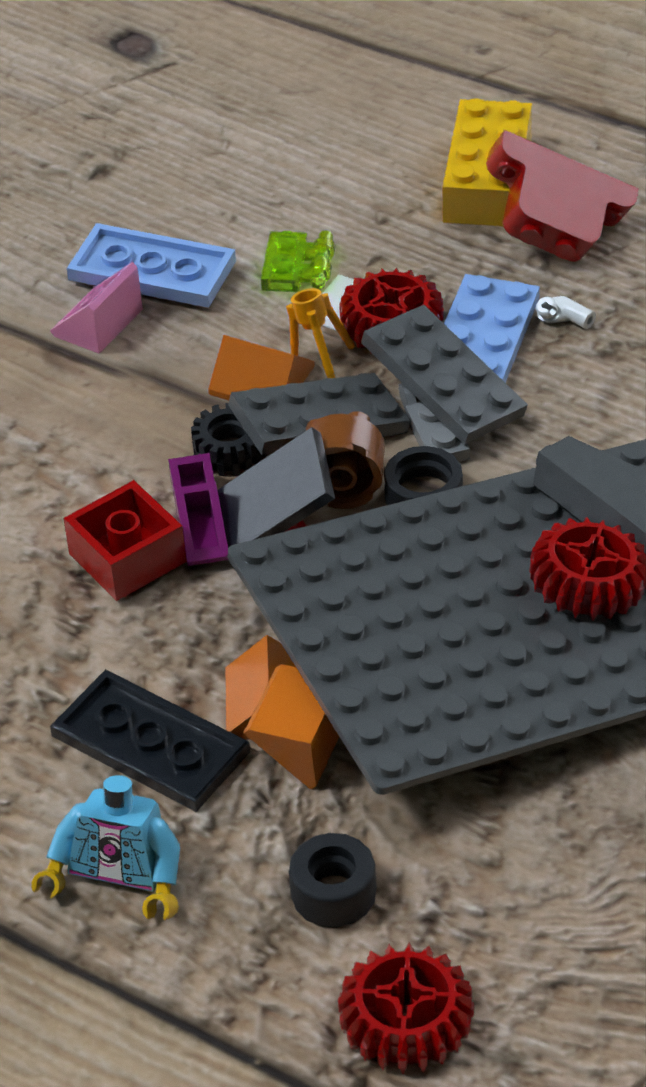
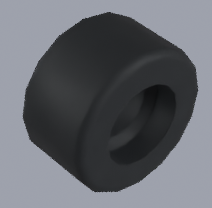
[289,833,377,928]

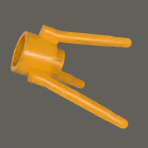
[286,288,355,378]

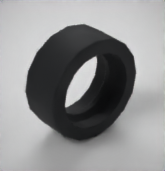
[384,446,463,505]

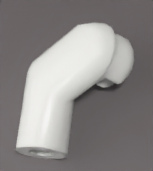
[536,296,596,329]

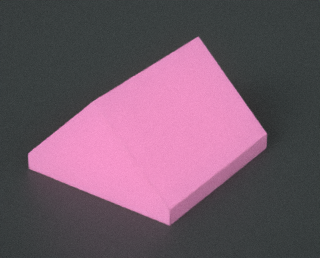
[50,262,143,354]

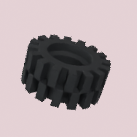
[191,403,266,477]

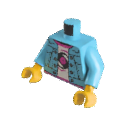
[31,775,180,920]

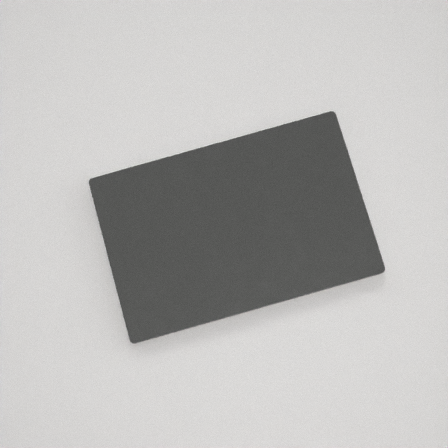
[227,439,646,795]

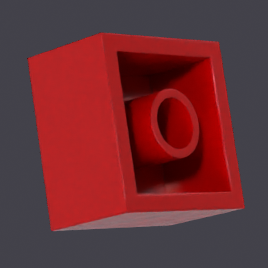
[63,480,187,601]

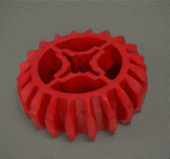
[339,267,444,354]
[529,517,646,620]
[338,942,474,1074]

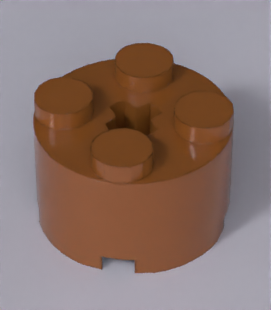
[306,411,385,509]

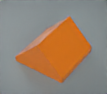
[208,335,315,401]
[225,635,296,740]
[244,664,339,789]

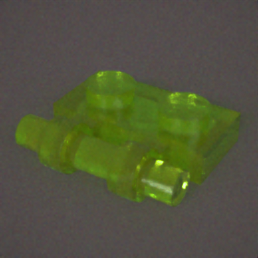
[261,230,336,292]

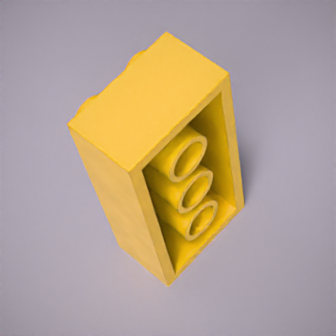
[442,98,532,226]

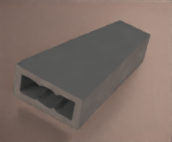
[533,436,646,554]

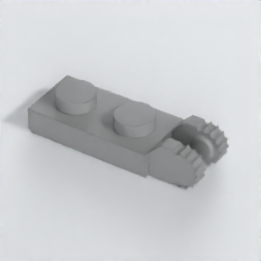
[399,383,470,462]

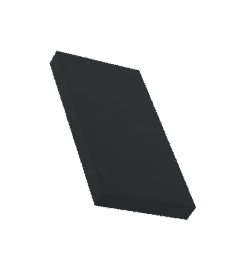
[50,669,250,812]

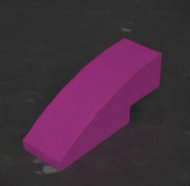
[168,453,228,566]

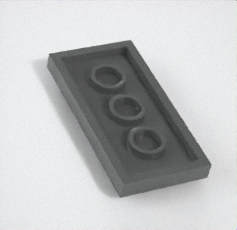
[361,305,528,445]
[228,373,410,455]

